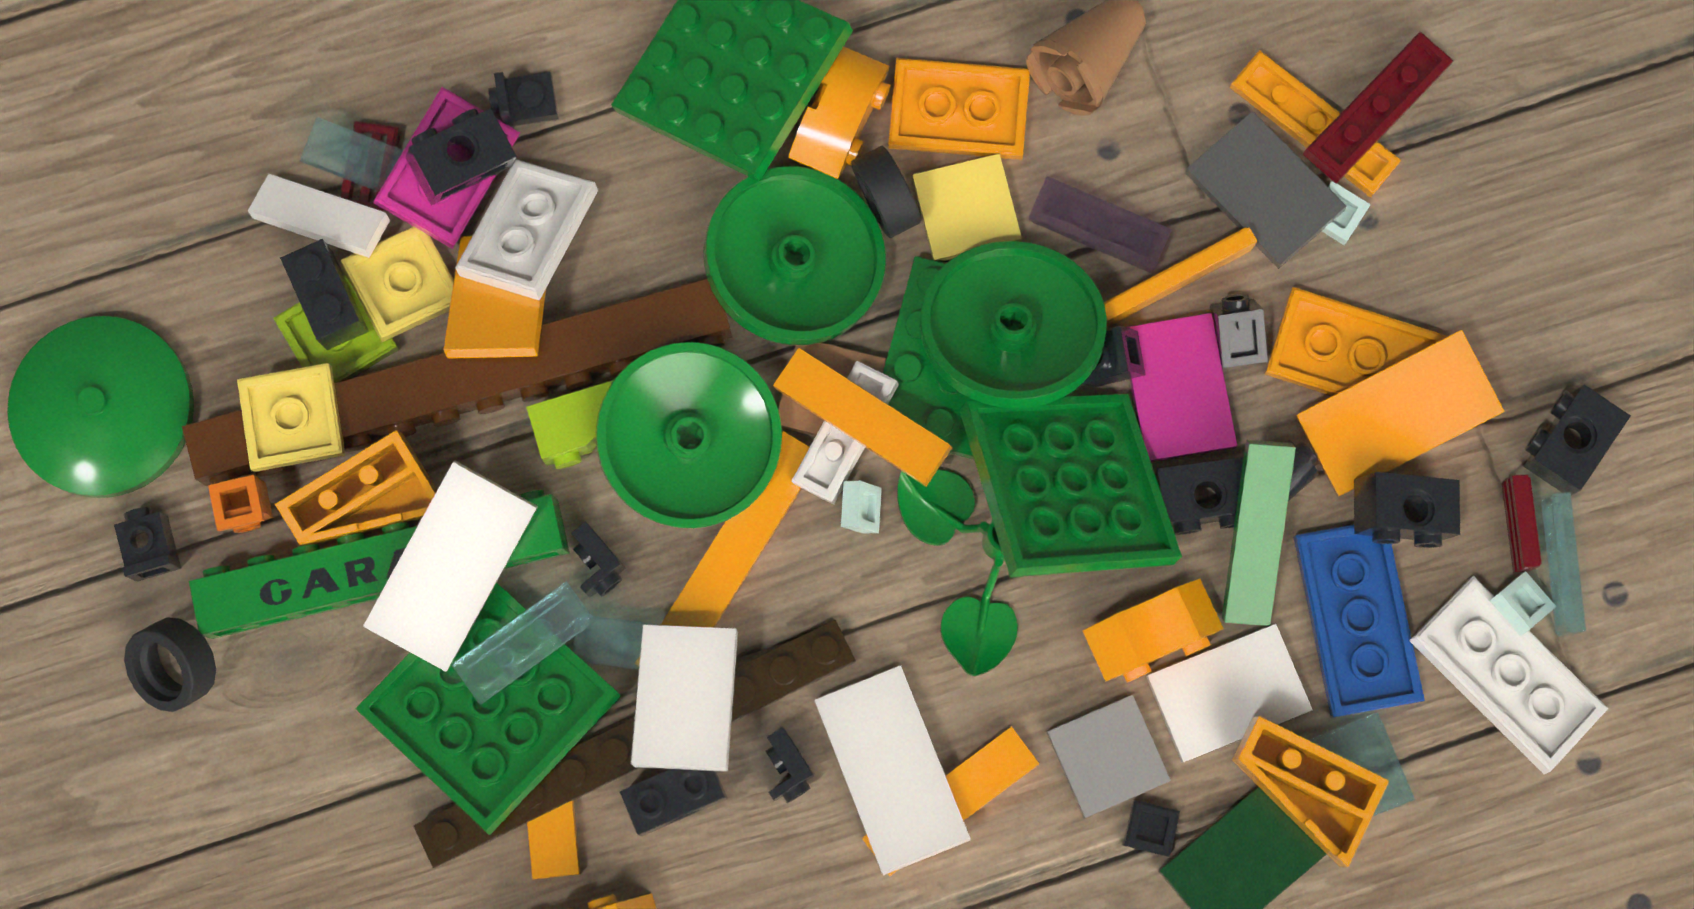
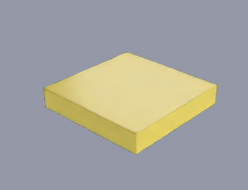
[912,154,1022,262]
[340,227,454,342]
[237,363,345,472]

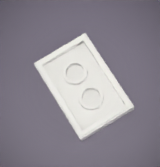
[455,159,598,301]
[1146,624,1313,763]
[631,625,738,771]

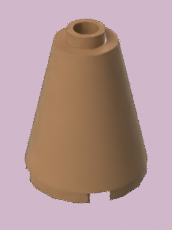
[1026,0,1146,116]

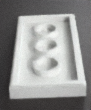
[363,461,538,671]
[1409,576,1608,774]
[815,665,971,875]

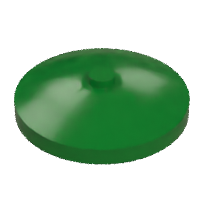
[703,166,886,345]
[920,241,1107,408]
[7,316,194,498]
[595,342,782,528]

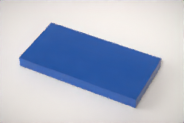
[1293,525,1425,718]

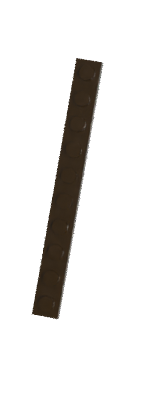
[413,619,856,868]

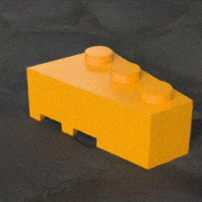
[275,430,437,545]
[1232,716,1389,867]

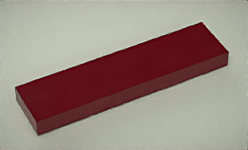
[1303,32,1454,184]

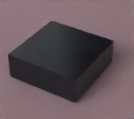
[1123,800,1180,857]

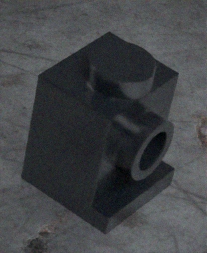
[1082,326,1146,387]
[114,507,181,582]

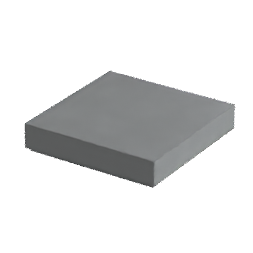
[1046,695,1171,818]

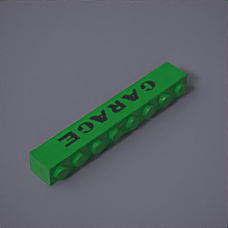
[189,490,570,639]

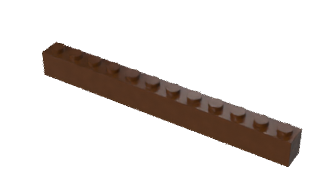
[182,279,732,486]

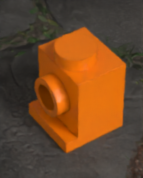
[208,475,273,533]

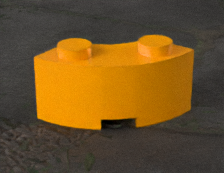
[788,46,890,179]
[1082,579,1224,683]

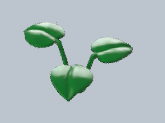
[897,469,1018,677]

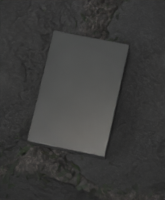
[1185,111,1346,269]

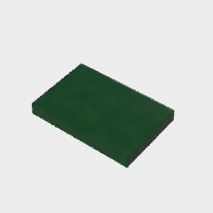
[1158,787,1327,909]

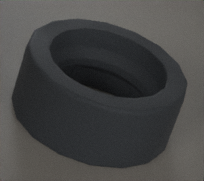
[851,146,921,238]
[124,617,216,712]

